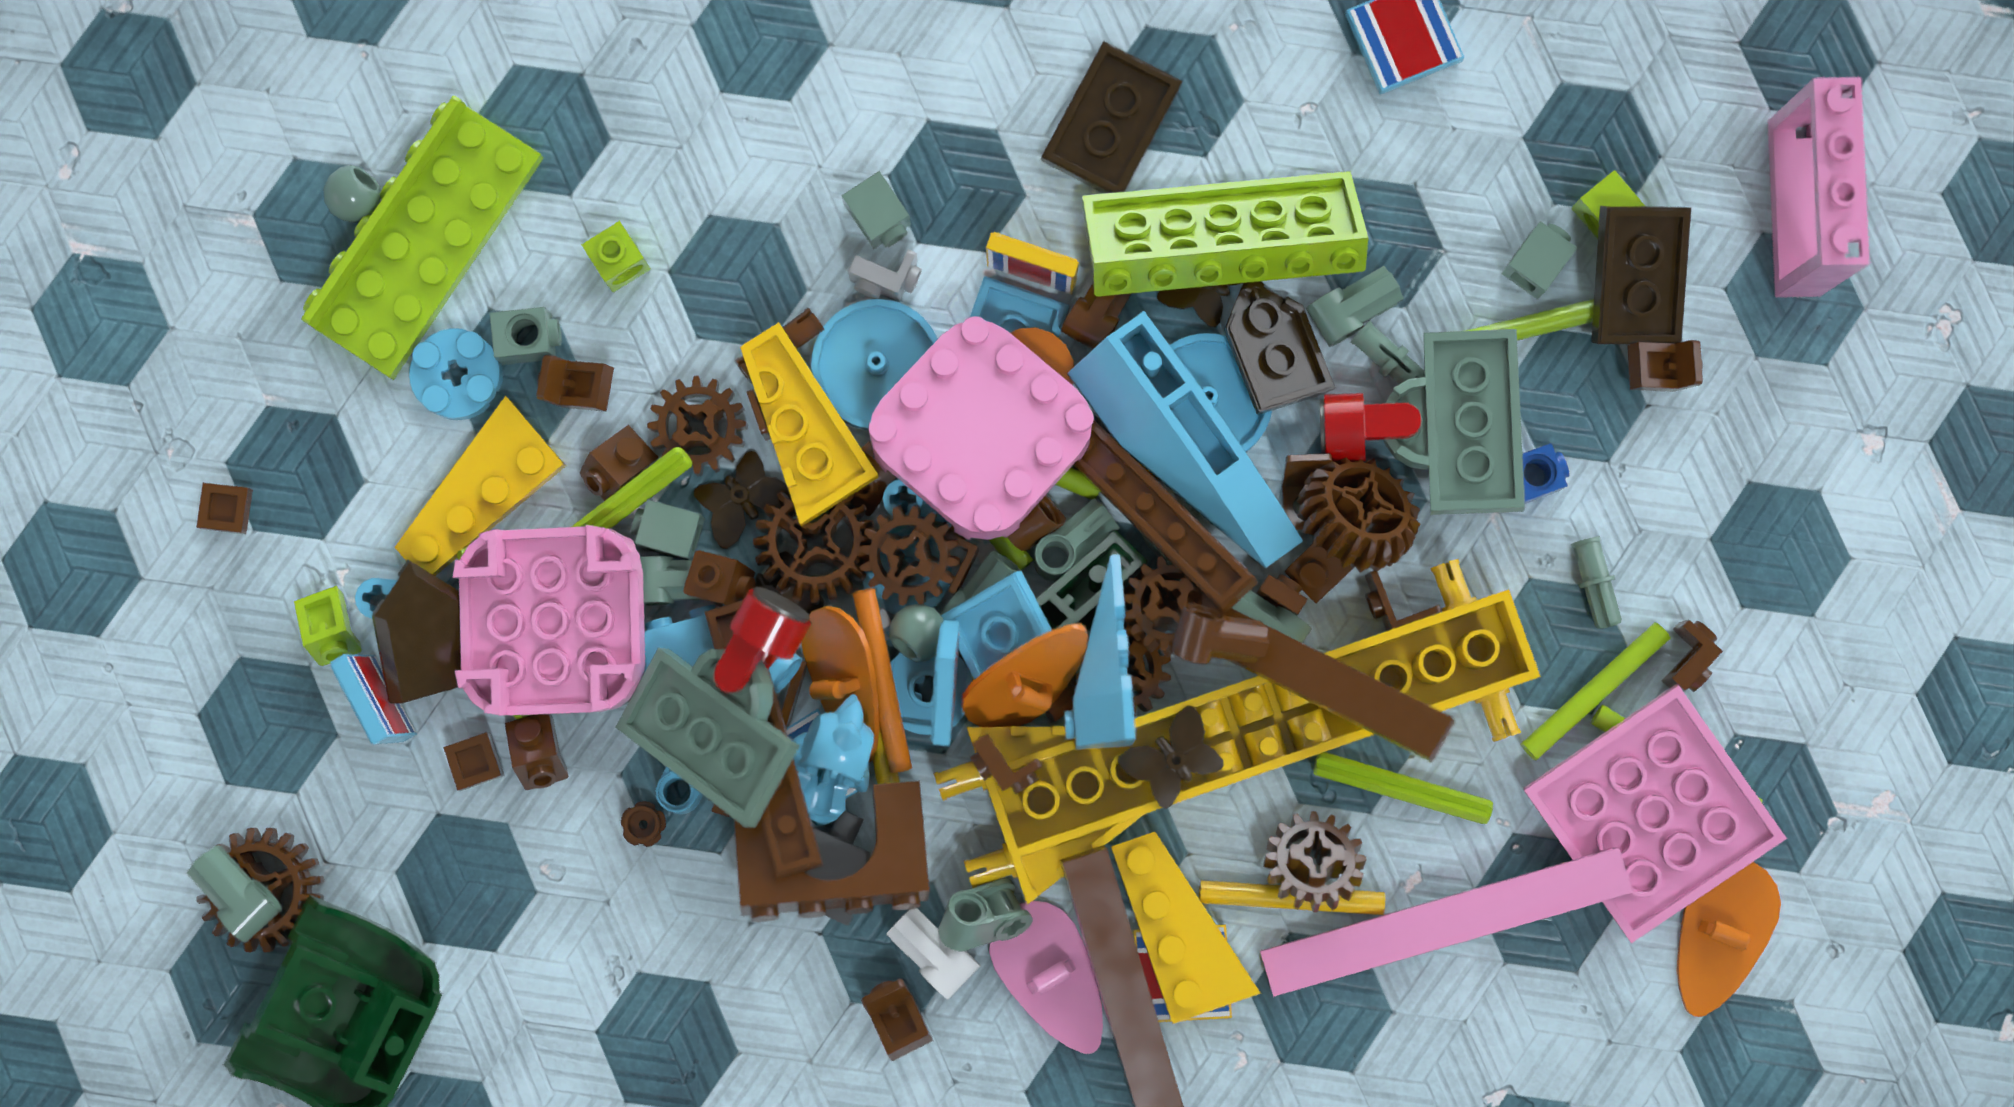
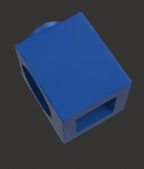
[1522,443,1569,504]

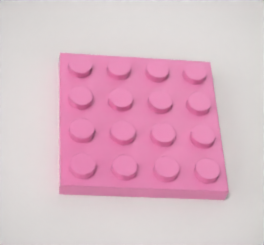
[1523,684,1787,943]

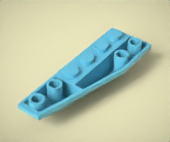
[1067,311,1303,569]

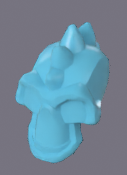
[793,694,875,826]

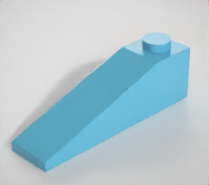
[1064,555,1135,750]

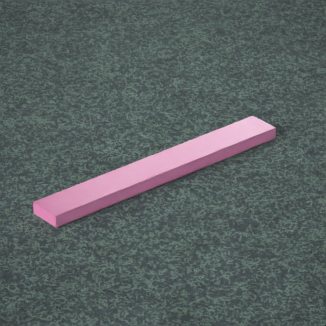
[1260,847,1633,997]

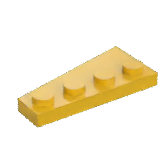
[740,322,879,527]
[394,396,566,576]
[1111,831,1261,1024]

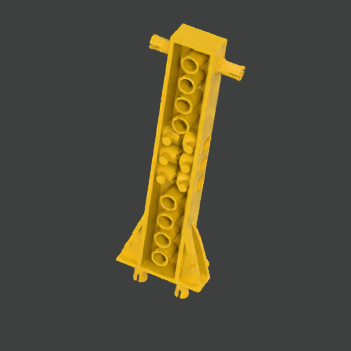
[933,559,1541,905]

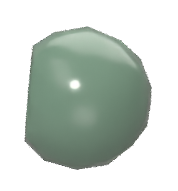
[323,165,381,223]
[889,604,943,662]

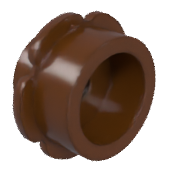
[621,801,666,847]

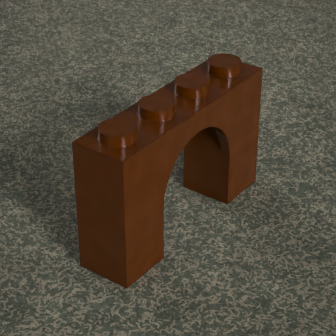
[734,781,930,922]

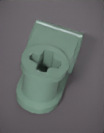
[938,878,1033,952]

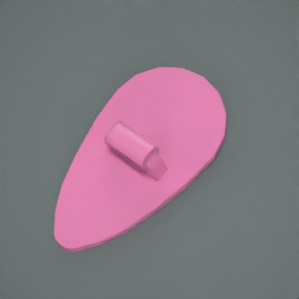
[989,901,1103,1054]

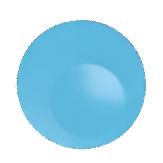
[811,299,938,431]
[1170,333,1272,452]

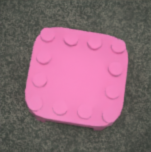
[869,316,1094,540]
[453,525,645,715]

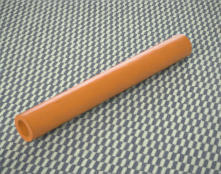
[852,588,912,773]

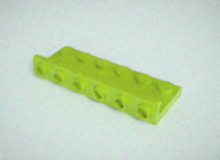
[301,95,544,381]
[1082,171,1368,296]

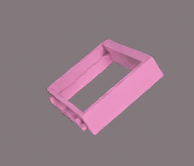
[1768,77,1870,297]

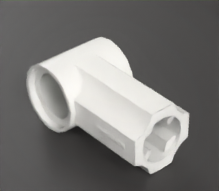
[886,908,981,1000]

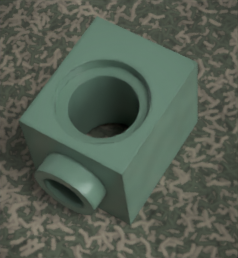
[841,171,911,249]
[1501,221,1578,300]
[490,307,562,365]
[631,499,705,560]

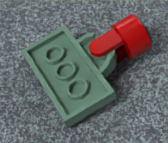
[1320,329,1525,515]
[615,587,811,827]

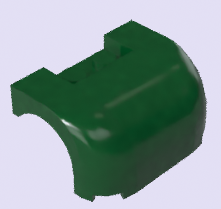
[223,895,442,1107]

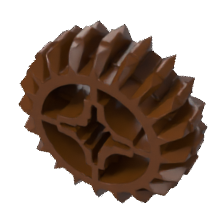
[1297,458,1421,573]
[753,491,875,605]
[196,828,325,952]

